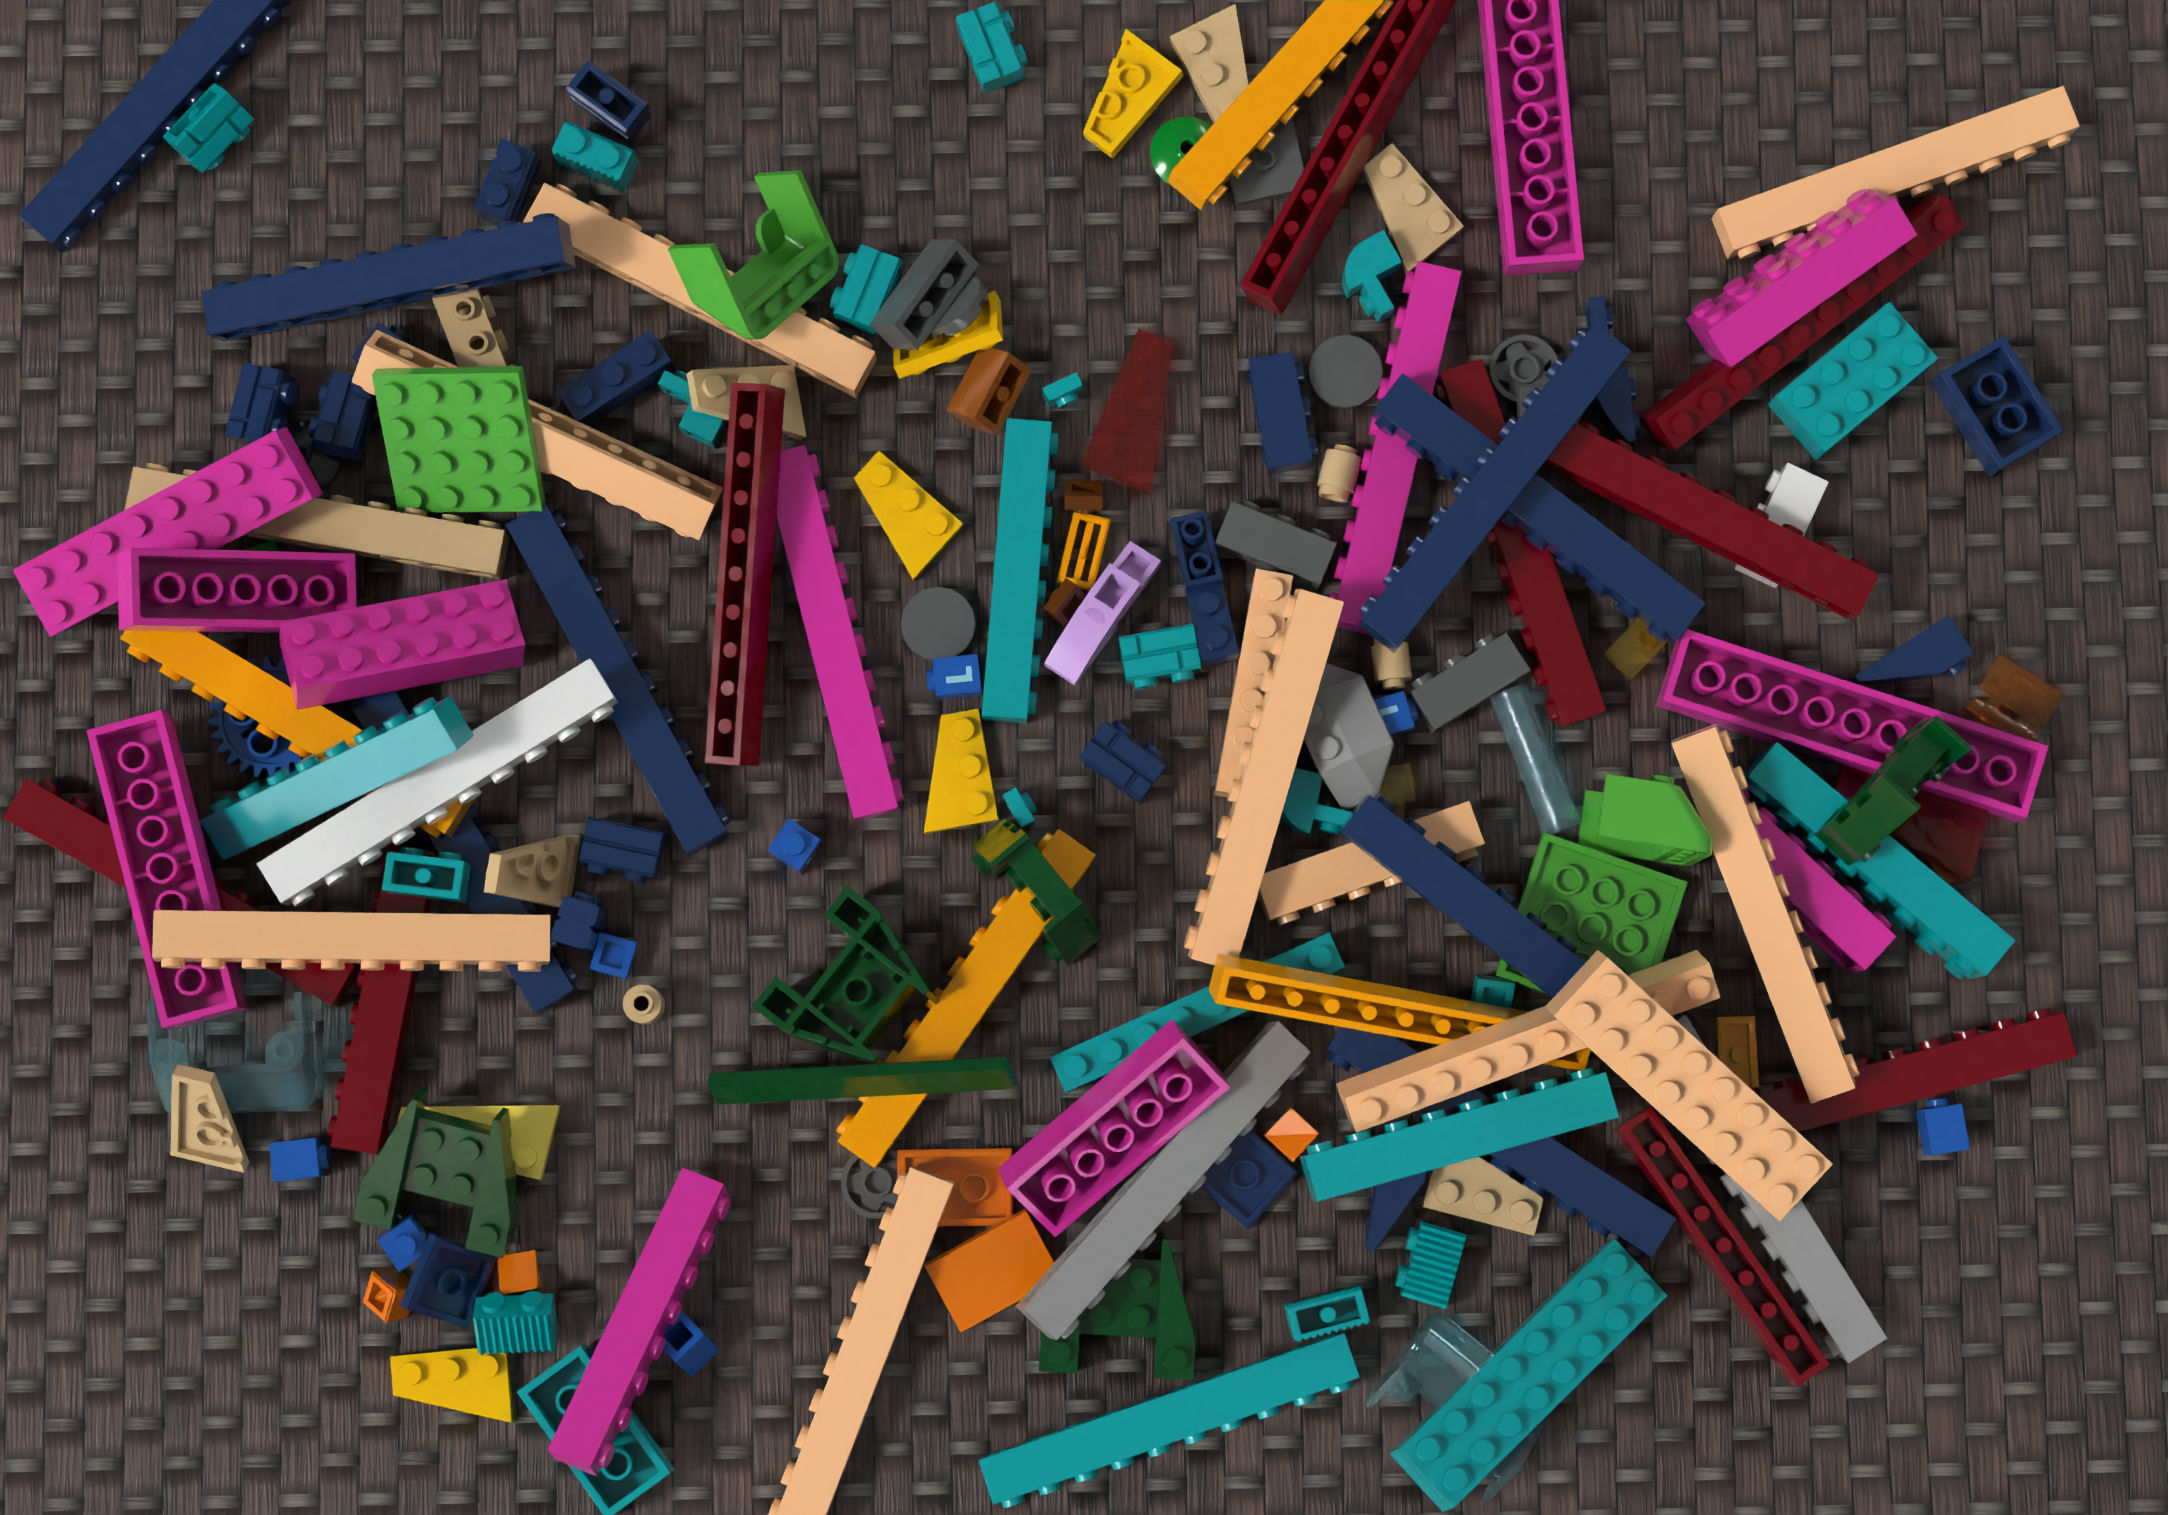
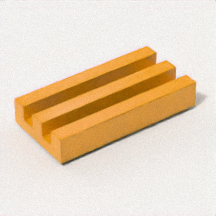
[1056,512,1111,592]

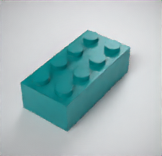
[1768,302,1938,461]
[517,1344,675,1515]

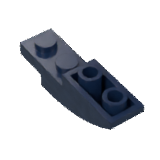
[1584,296,1641,446]
[1170,511,1239,666]

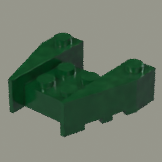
[1814,716,1972,866]
[970,818,1103,966]
[752,886,939,1064]
[353,1088,520,1258]
[1039,1239,1195,1380]

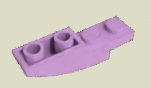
[1044,541,1161,686]

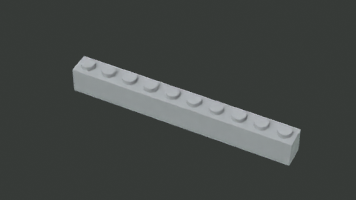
[1672,1013,1888,1363]
[1015,1021,1311,1340]

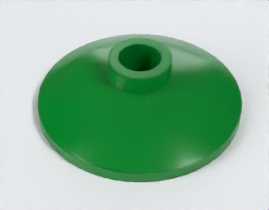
[1150,116,1211,186]

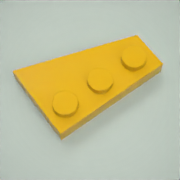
[1083,29,1183,159]
[893,290,1003,379]
[854,451,963,581]
[924,709,998,834]
[390,1348,514,1423]

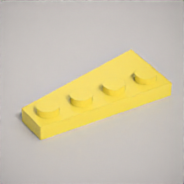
[397,1105,561,1180]

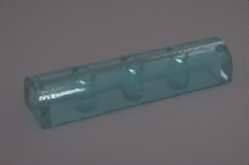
[1490,683,1582,835]

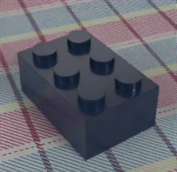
[1930,336,2064,477]

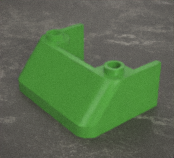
[668,170,839,339]
[1577,774,1714,866]

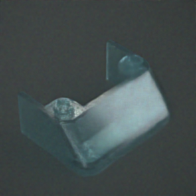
[147,991,317,1114]
[1364,1313,1551,1504]

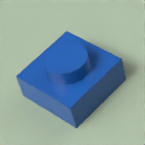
[589,932,638,980]

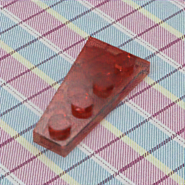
[1081,328,1173,495]
[1834,765,1988,883]

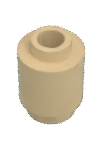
[1317,444,1362,502]
[1371,638,1412,690]
[623,985,665,1025]

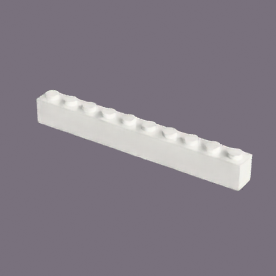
[257,659,618,907]

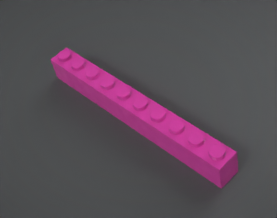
[1329,261,1462,635]
[776,445,904,822]

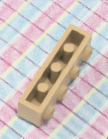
[432,289,516,367]

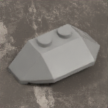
[1304,663,1394,811]

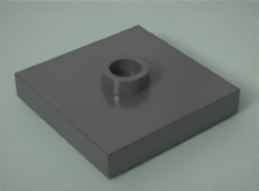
[1229,119,1304,207]

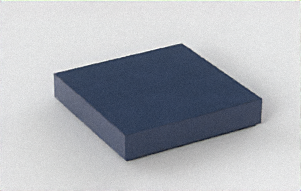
[1200,1130,1298,1229]
[400,1233,497,1329]

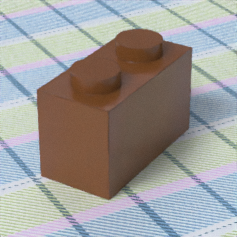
[946,348,1032,435]

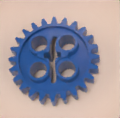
[208,657,328,779]

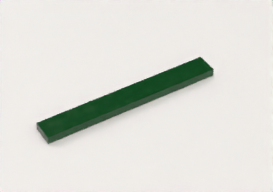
[707,1057,1015,1105]

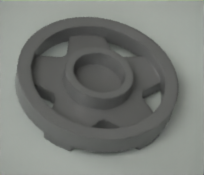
[1489,335,1558,404]
[841,1149,897,1218]

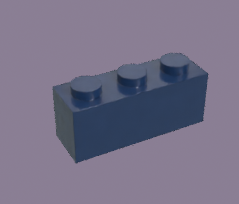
[556,330,676,427]
[1247,352,1318,475]

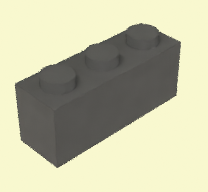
[870,239,979,350]
[1215,500,1337,590]
[1407,632,1531,734]

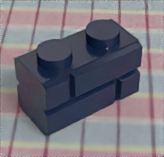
[566,60,652,144]
[474,139,541,225]
[224,363,297,445]
[308,371,377,461]
[1079,720,1167,804]
[579,817,667,884]
[550,891,608,954]

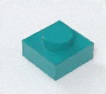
[1043,372,1083,409]
[1003,787,1038,830]
[1471,974,1515,1008]

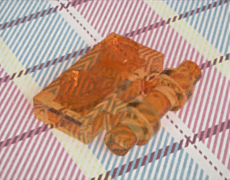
[1966,655,2064,742]

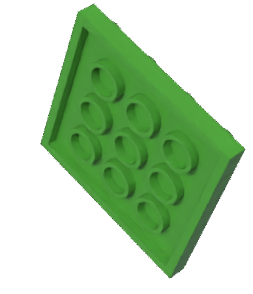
[372,366,546,513]
[1494,832,1688,994]

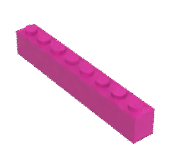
[548,1168,731,1477]

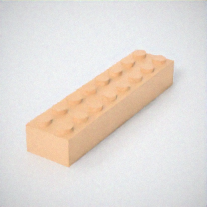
[1545,950,1833,1222]

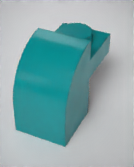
[1342,230,1402,323]
[658,370,728,449]
[1281,768,1352,837]

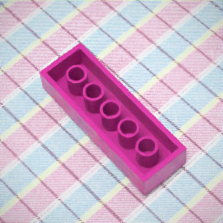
[1685,189,1917,367]
[117,548,357,633]
[279,579,525,710]
[1694,789,1897,975]
[998,1019,1230,1237]

